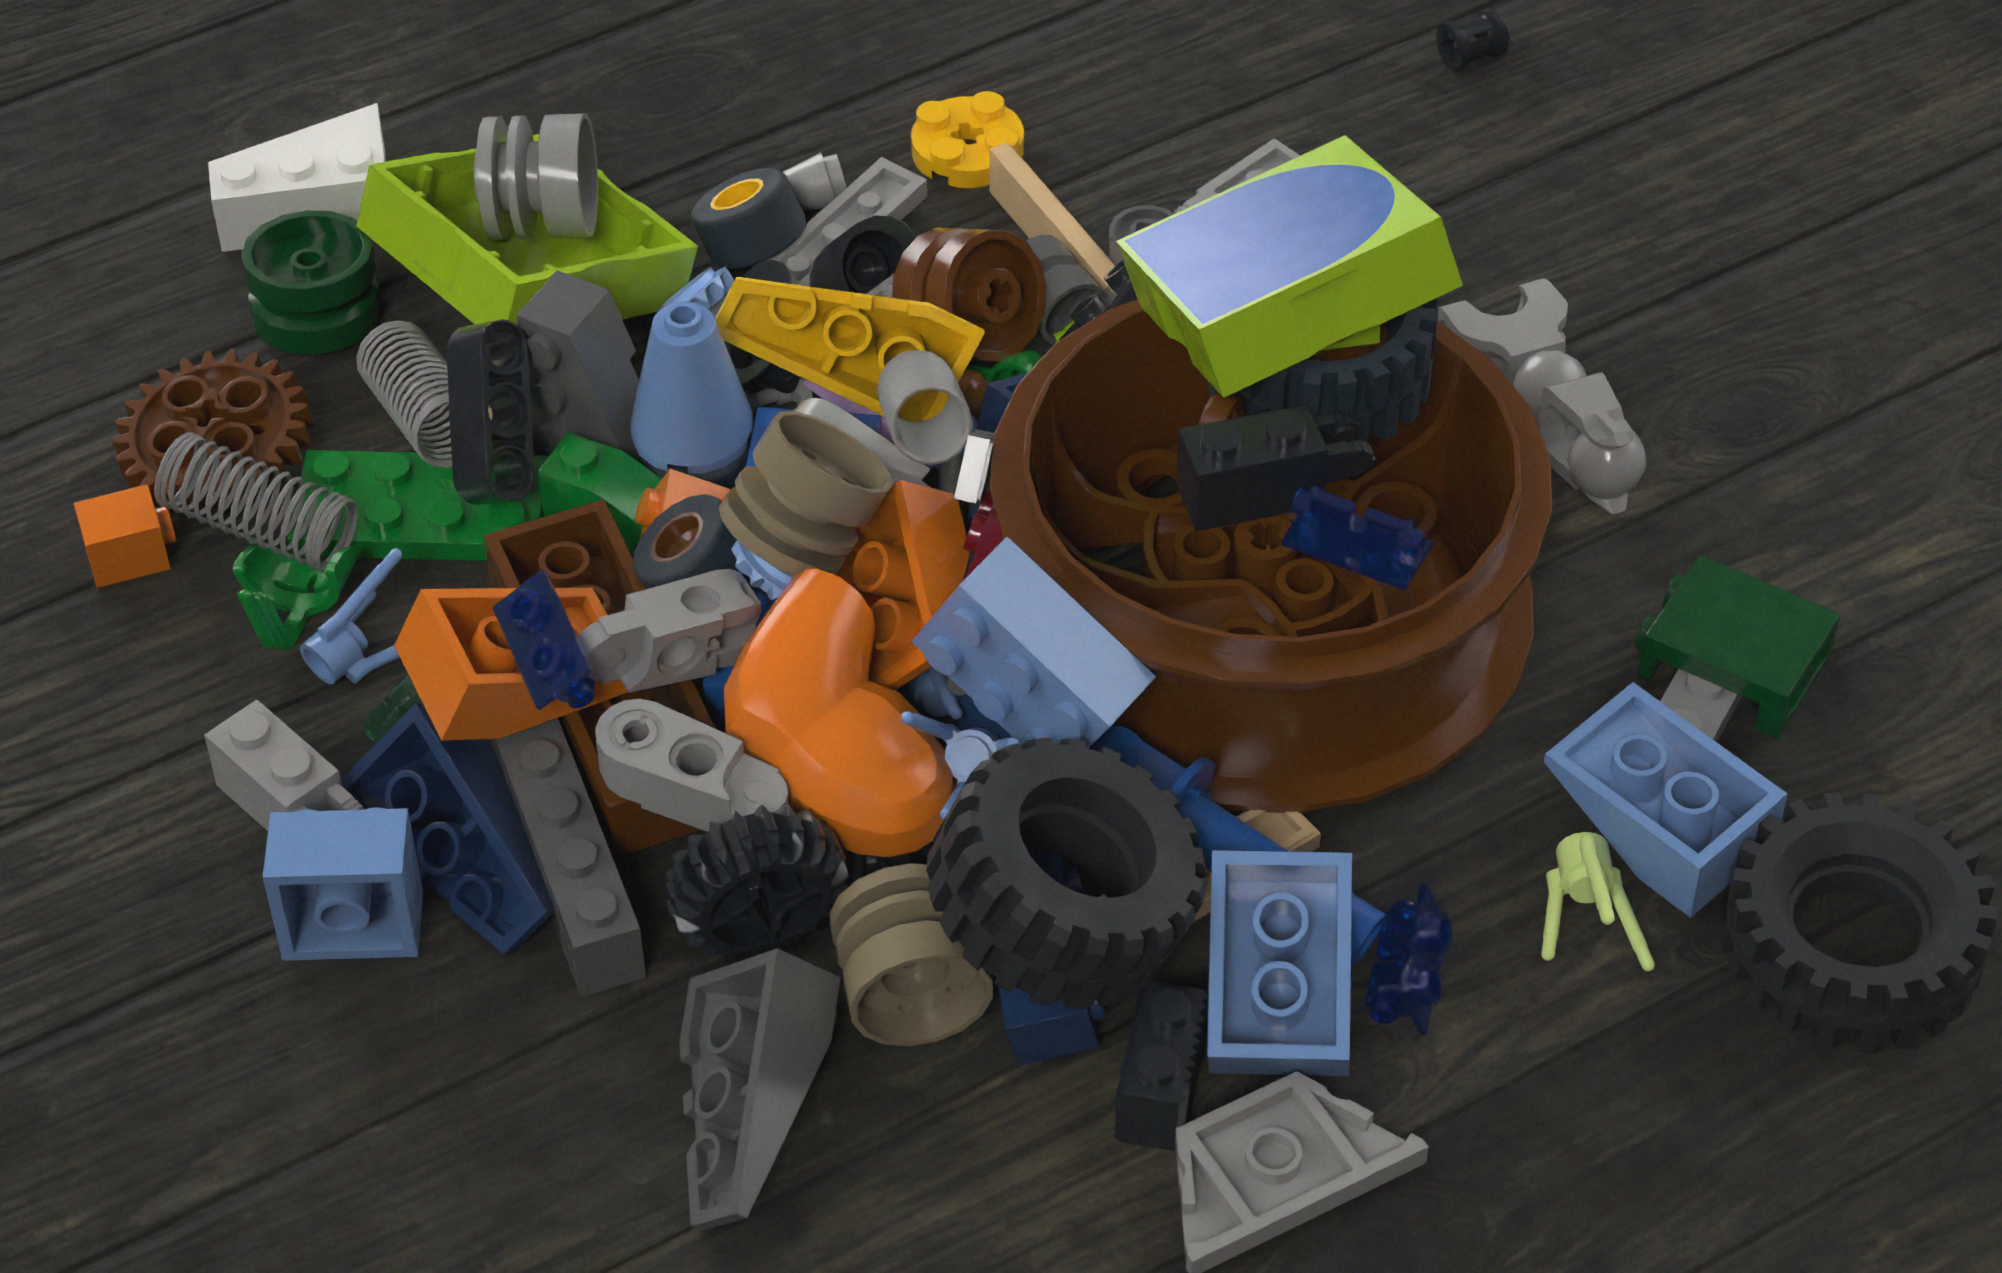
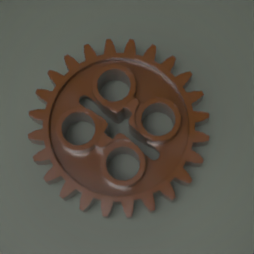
[112,349,314,515]

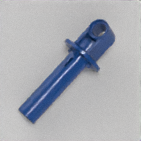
[1089,726,1387,966]

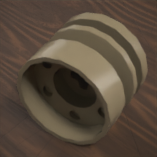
[719,411,893,576]
[830,863,993,1046]

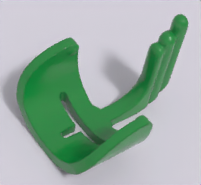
[233,545,360,651]

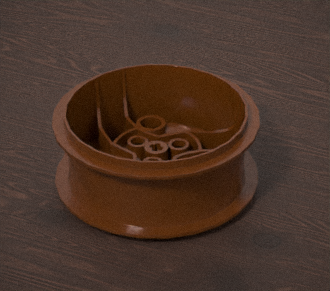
[990,300,1552,813]

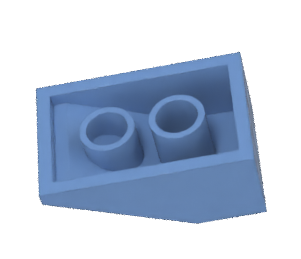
[1544,682,1788,918]

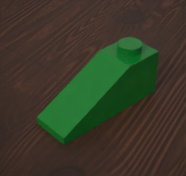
[537,432,662,555]

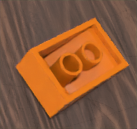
[837,480,970,691]
[394,587,628,741]

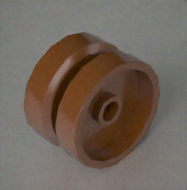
[892,227,1046,361]

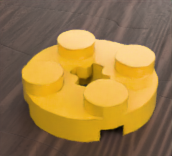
[911,91,1024,188]

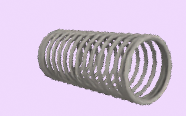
[356,320,452,469]
[877,350,973,465]
[154,432,358,573]

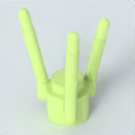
[1541,832,1655,971]

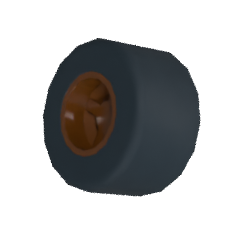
[633,494,750,589]

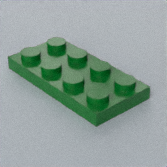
[287,450,549,561]

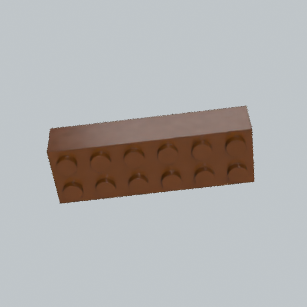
[483,499,716,858]

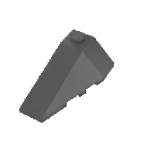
[679,948,841,1231]

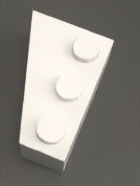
[208,103,386,252]

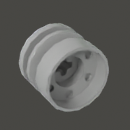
[474,113,598,240]

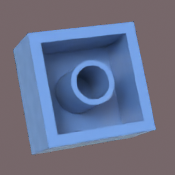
[263,807,423,961]

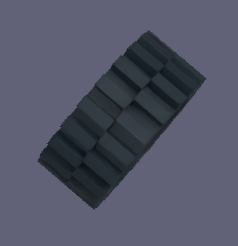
[1205,298,1439,443]

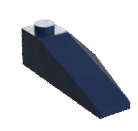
[341,703,555,954]

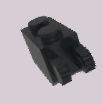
[1177,404,1376,532]

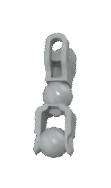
[1438,278,1647,514]

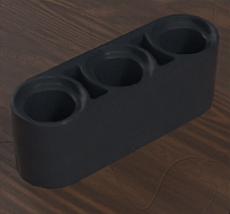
[446,319,534,505]

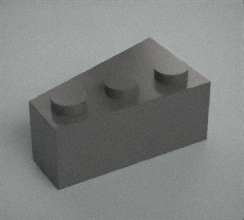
[516,270,643,465]

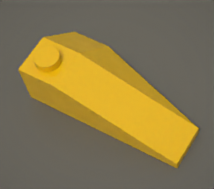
[715,277,985,422]

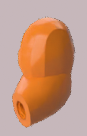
[724,568,957,857]

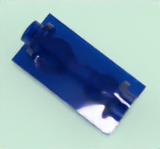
[1281,485,1433,590]
[492,569,596,710]
[1365,884,1452,1034]

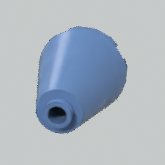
[630,302,753,474]

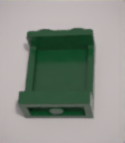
[1635,555,1841,739]

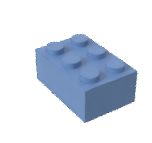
[911,537,1156,749]
[1207,850,1352,1076]

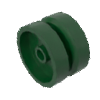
[241,210,382,355]

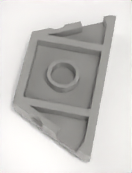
[1175,1071,1429,1273]

